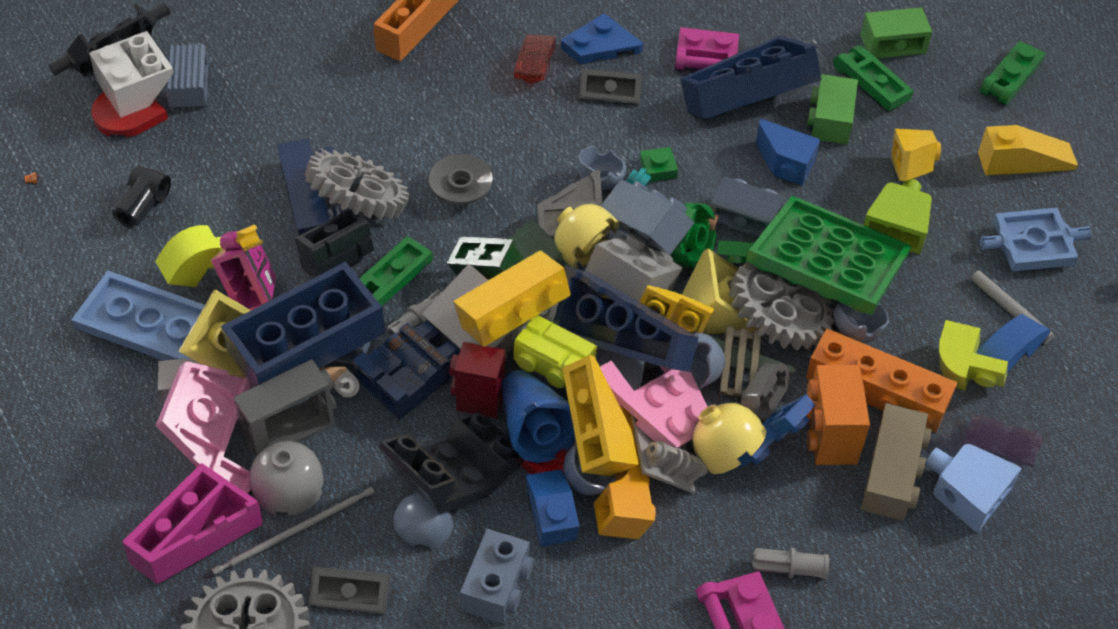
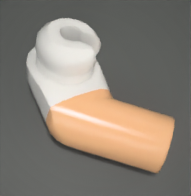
[319,367,359,398]

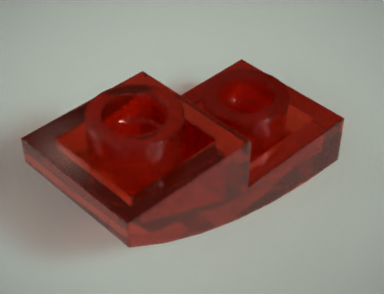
[514,34,556,83]

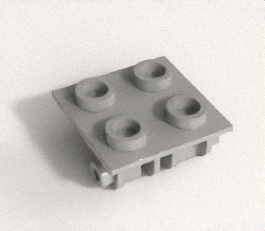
[631,414,708,494]

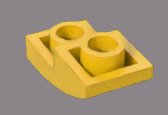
[640,285,714,333]

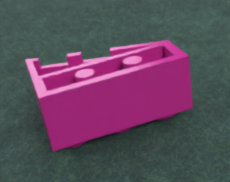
[122,463,263,584]

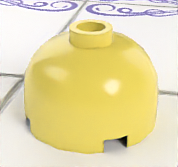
[554,204,620,269]
[692,403,767,474]

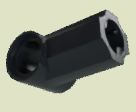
[111,165,171,229]

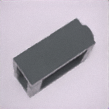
[233,359,337,457]

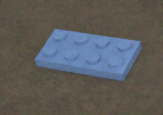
[71,271,205,360]

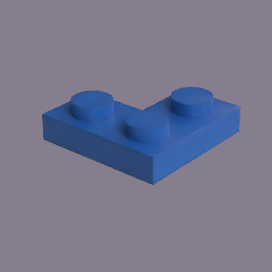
[737,394,816,468]

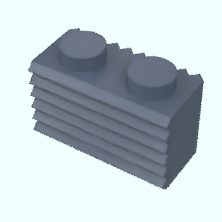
[160,43,209,108]
[710,176,785,238]

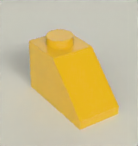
[891,129,941,181]

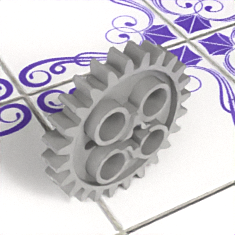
[304,150,410,220]
[729,262,834,351]
[181,568,311,629]

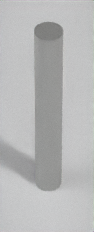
[971,270,1054,344]

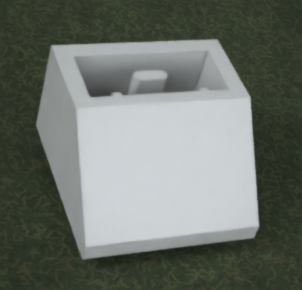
[89,31,174,118]

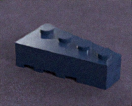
[680,35,822,120]
[553,267,699,372]

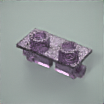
[963,413,1044,467]

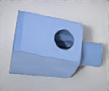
[925,444,1022,533]

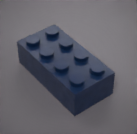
[221,262,386,387]

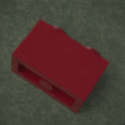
[450,342,505,419]

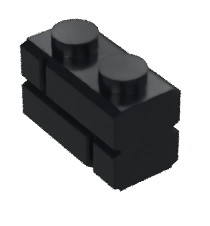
[294,209,374,278]

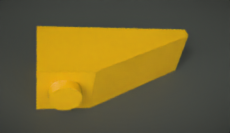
[978,125,1078,175]
[562,355,638,477]

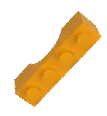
[594,407,656,539]

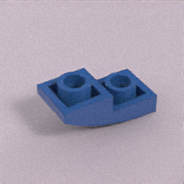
[976,314,1051,373]

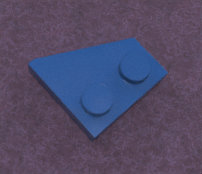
[561,13,643,64]

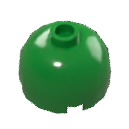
[662,203,716,269]

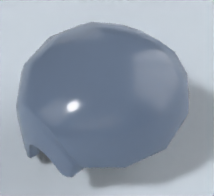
[577,146,627,191]
[833,302,889,343]
[690,333,725,390]
[562,444,616,496]
[393,493,454,549]

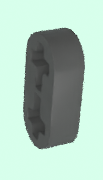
[741,363,790,420]

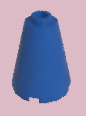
[501,370,576,463]

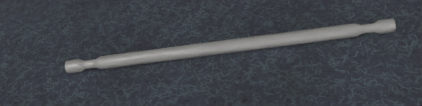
[211,487,374,576]

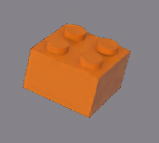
[806,365,870,465]

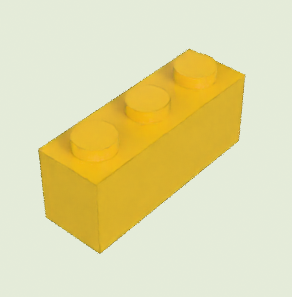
[453,250,571,347]

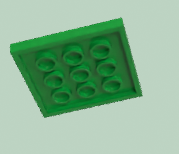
[745,195,912,315]

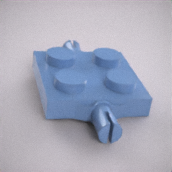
[980,208,1091,272]

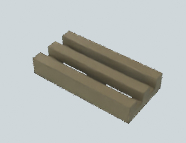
[719,326,761,398]

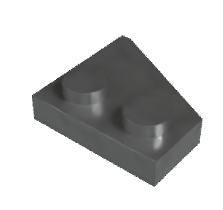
[536,170,602,238]

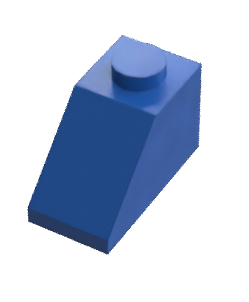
[756,119,820,186]
[525,469,580,547]

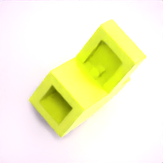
[155,225,223,287]
[939,320,1008,391]

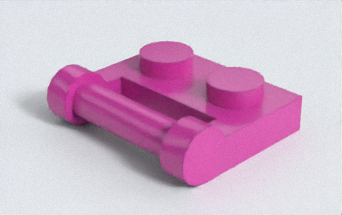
[675,27,739,70]
[695,571,785,629]

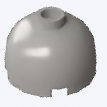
[250,441,324,516]

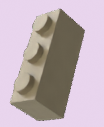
[860,403,932,521]

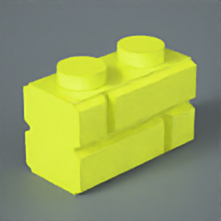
[514,315,597,388]

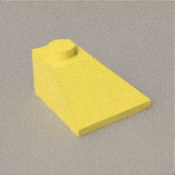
[682,249,758,334]
[178,290,251,378]

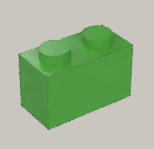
[860,8,932,58]
[807,74,858,145]

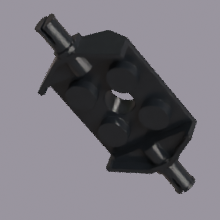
[48,3,170,77]

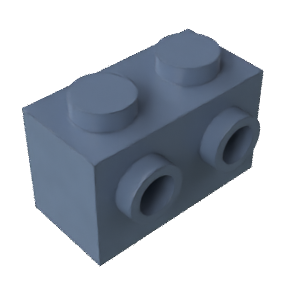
[460,529,534,624]

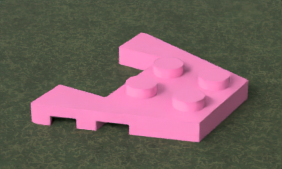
[155,361,253,494]
[600,361,707,448]

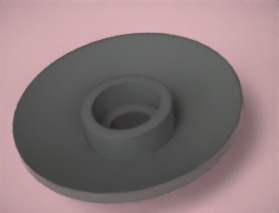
[429,154,493,204]

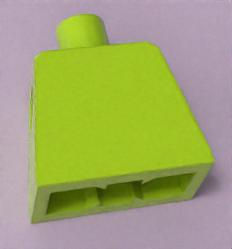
[864,179,932,255]

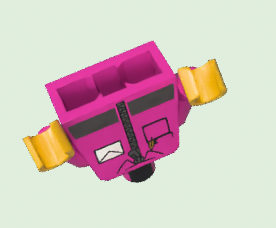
[211,224,276,310]

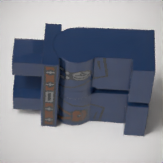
[353,320,460,420]

